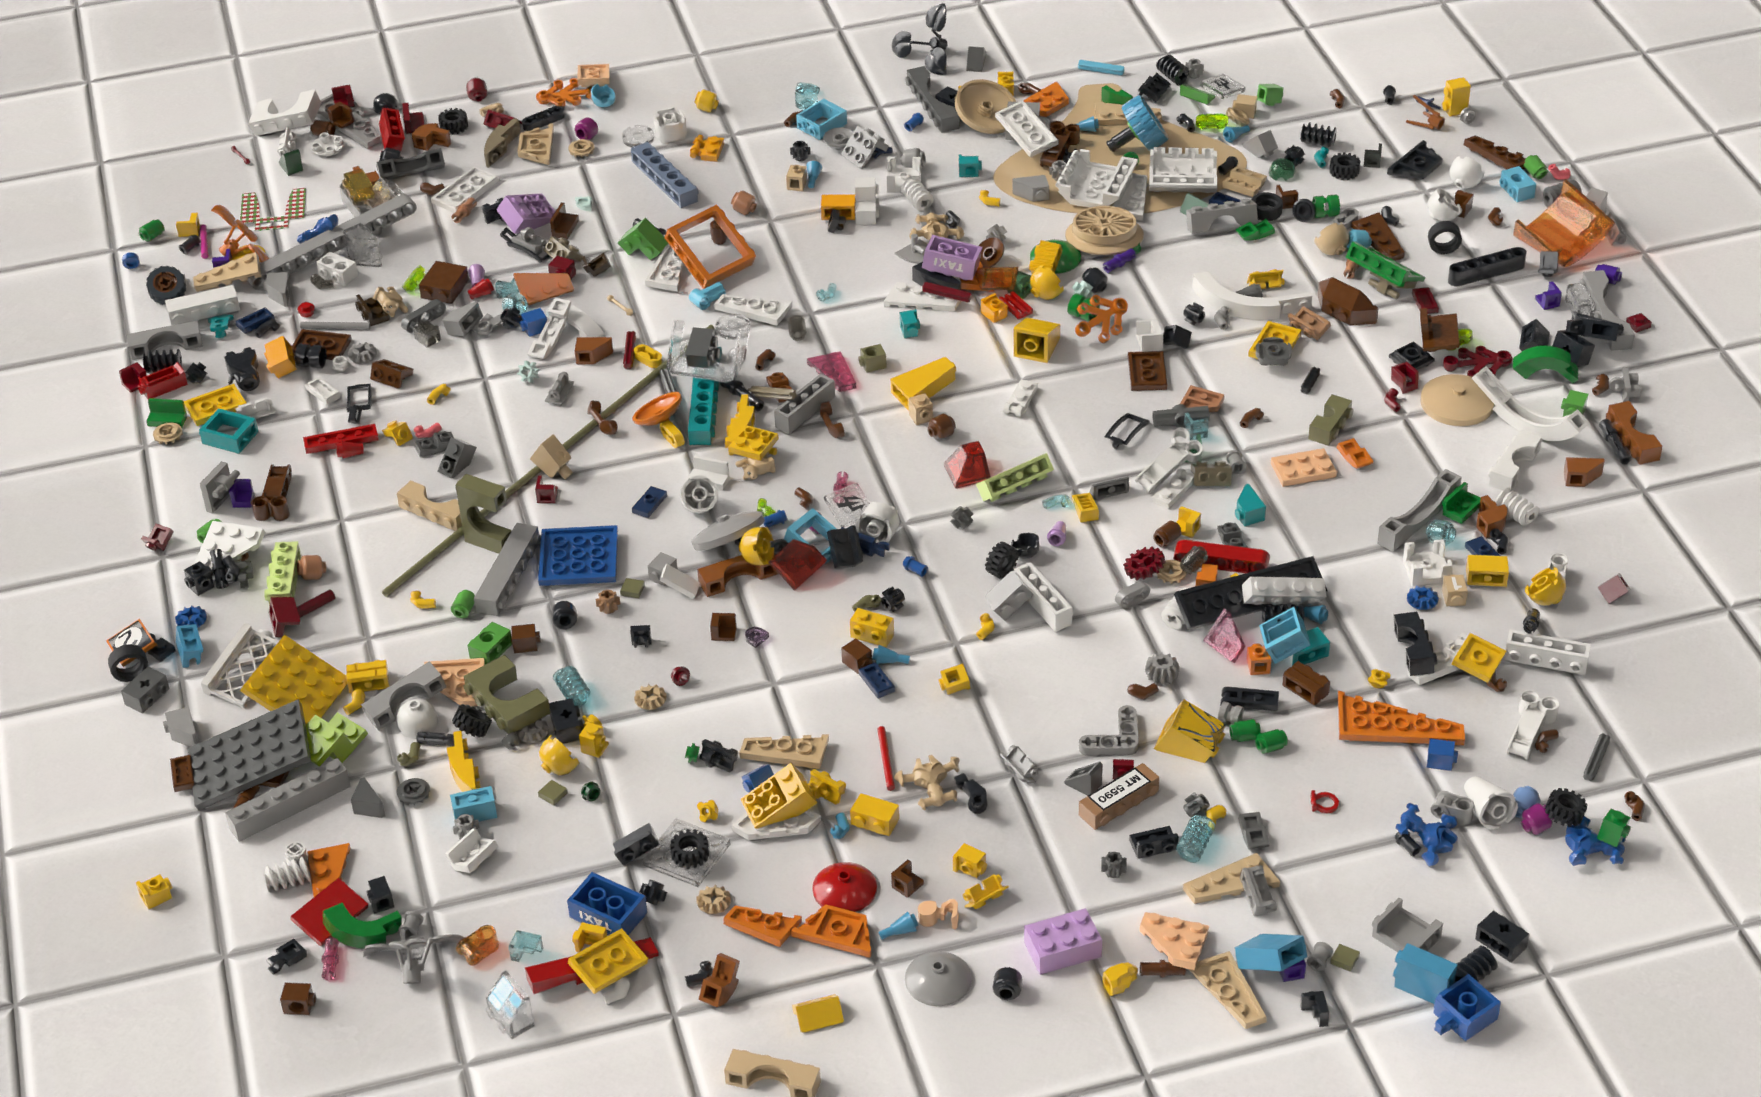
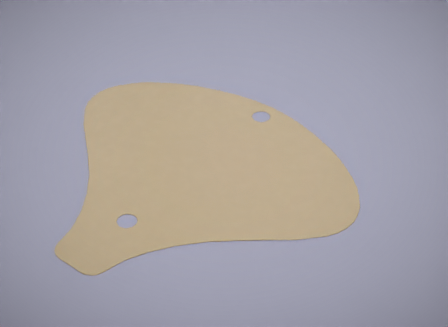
[994,83,1247,213]

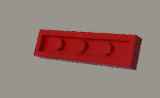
[303,424,379,454]

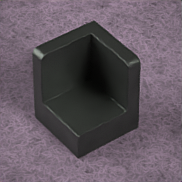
[1363,143,1382,168]

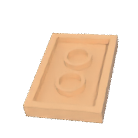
[577,64,610,87]
[1271,448,1337,487]

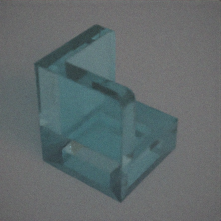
[795,84,818,111]
[495,278,519,301]
[1184,413,1209,441]
[509,930,543,962]

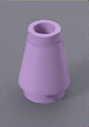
[468,264,485,287]
[1047,521,1066,546]

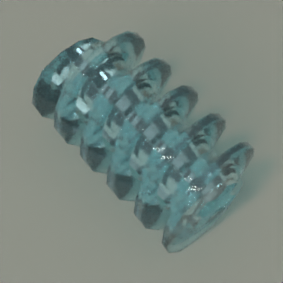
[553,666,590,708]
[1176,815,1215,863]

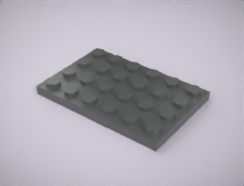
[188,699,311,811]

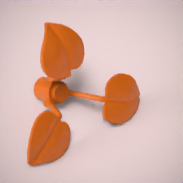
[211,205,269,263]

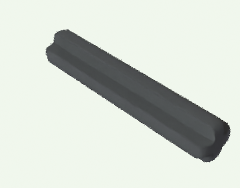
[660,368,677,393]
[1583,733,1610,781]

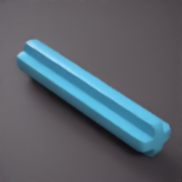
[1078,60,1124,75]

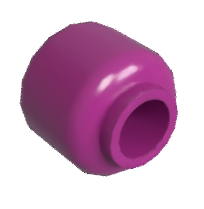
[574,117,598,140]
[1520,803,1554,835]

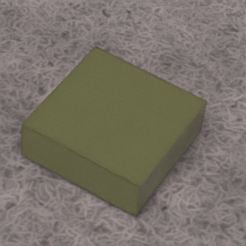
[620,578,645,599]
[538,780,568,805]
[1330,944,1360,972]

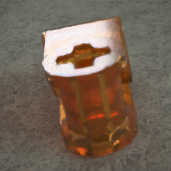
[456,925,499,966]

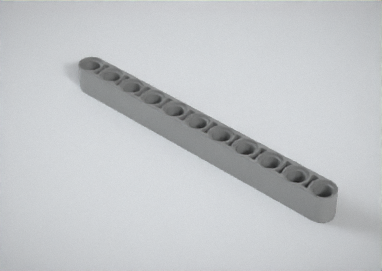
[247,194,417,289]

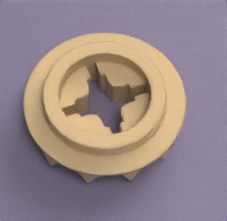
[1226,107,1250,126]
[568,139,595,157]
[153,423,183,445]
[1156,560,1187,584]
[634,684,667,710]
[696,884,731,914]

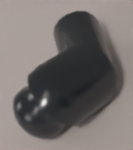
[1381,206,1399,226]
[254,319,280,338]
[1490,529,1509,555]
[685,961,713,987]

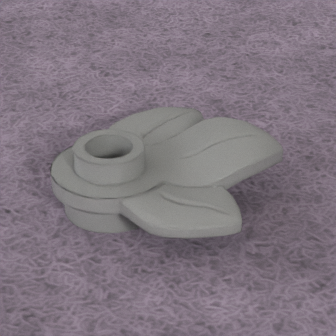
[471,313,503,336]

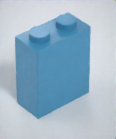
[1235,934,1308,971]
[1393,943,1457,1004]

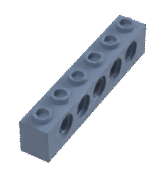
[630,142,699,208]

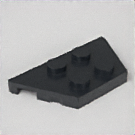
[1387,140,1443,179]

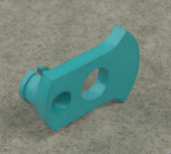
[208,315,234,338]

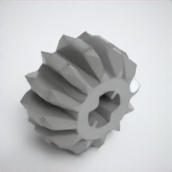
[1145,652,1180,685]

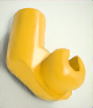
[427,384,451,405]
[976,613,995,640]
[1205,805,1226,831]

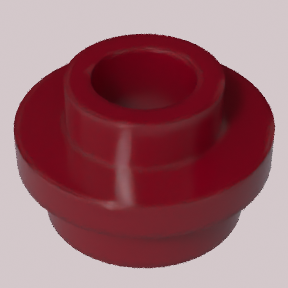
[671,666,690,686]

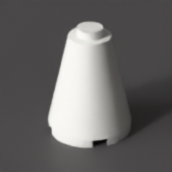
[1464,776,1518,830]

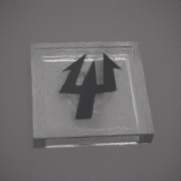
[1200,74,1246,99]
[824,483,870,528]

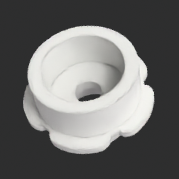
[332,356,350,372]

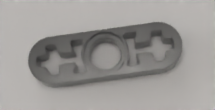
[401,299,446,333]

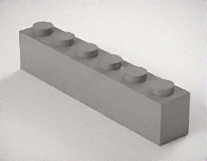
[474,523,541,616]
[225,758,351,842]

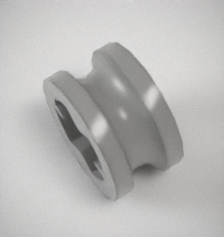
[1459,108,1476,124]

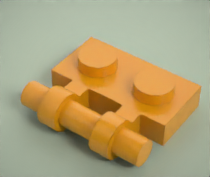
[690,135,724,162]

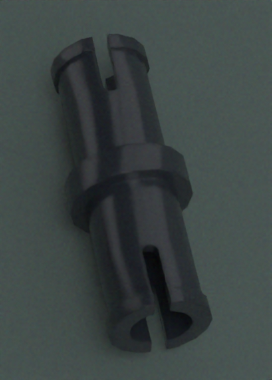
[209,549,229,589]

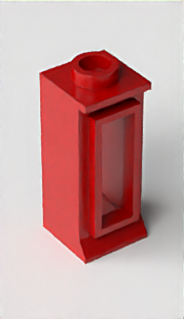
[137,362,188,400]

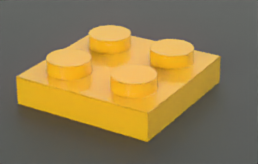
[1452,633,1506,683]

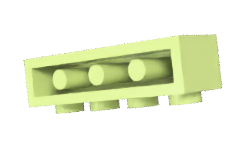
[976,453,1054,502]
[264,541,301,605]

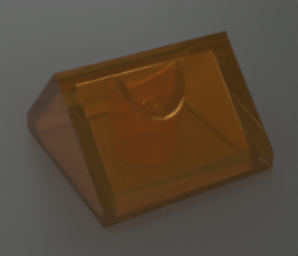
[975,267,1018,291]

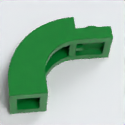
[1513,346,1579,383]
[323,903,402,949]

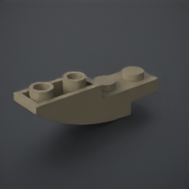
[484,118,521,168]

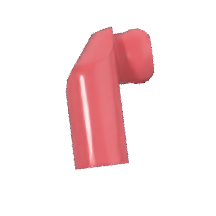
[1548,164,1571,180]
[414,422,442,438]

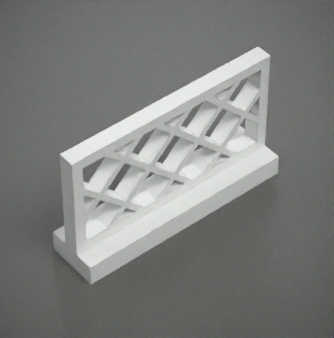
[201,622,279,708]

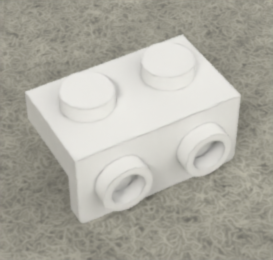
[446,829,498,873]

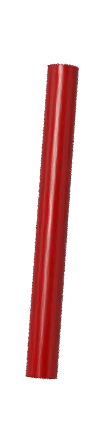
[877,726,895,791]

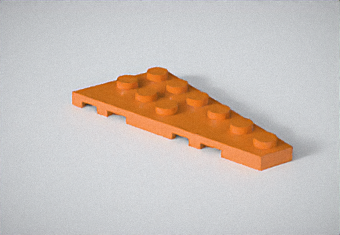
[1338,690,1465,745]

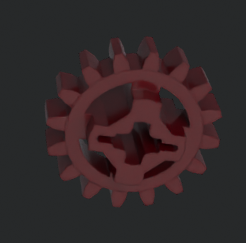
[1123,546,1166,581]

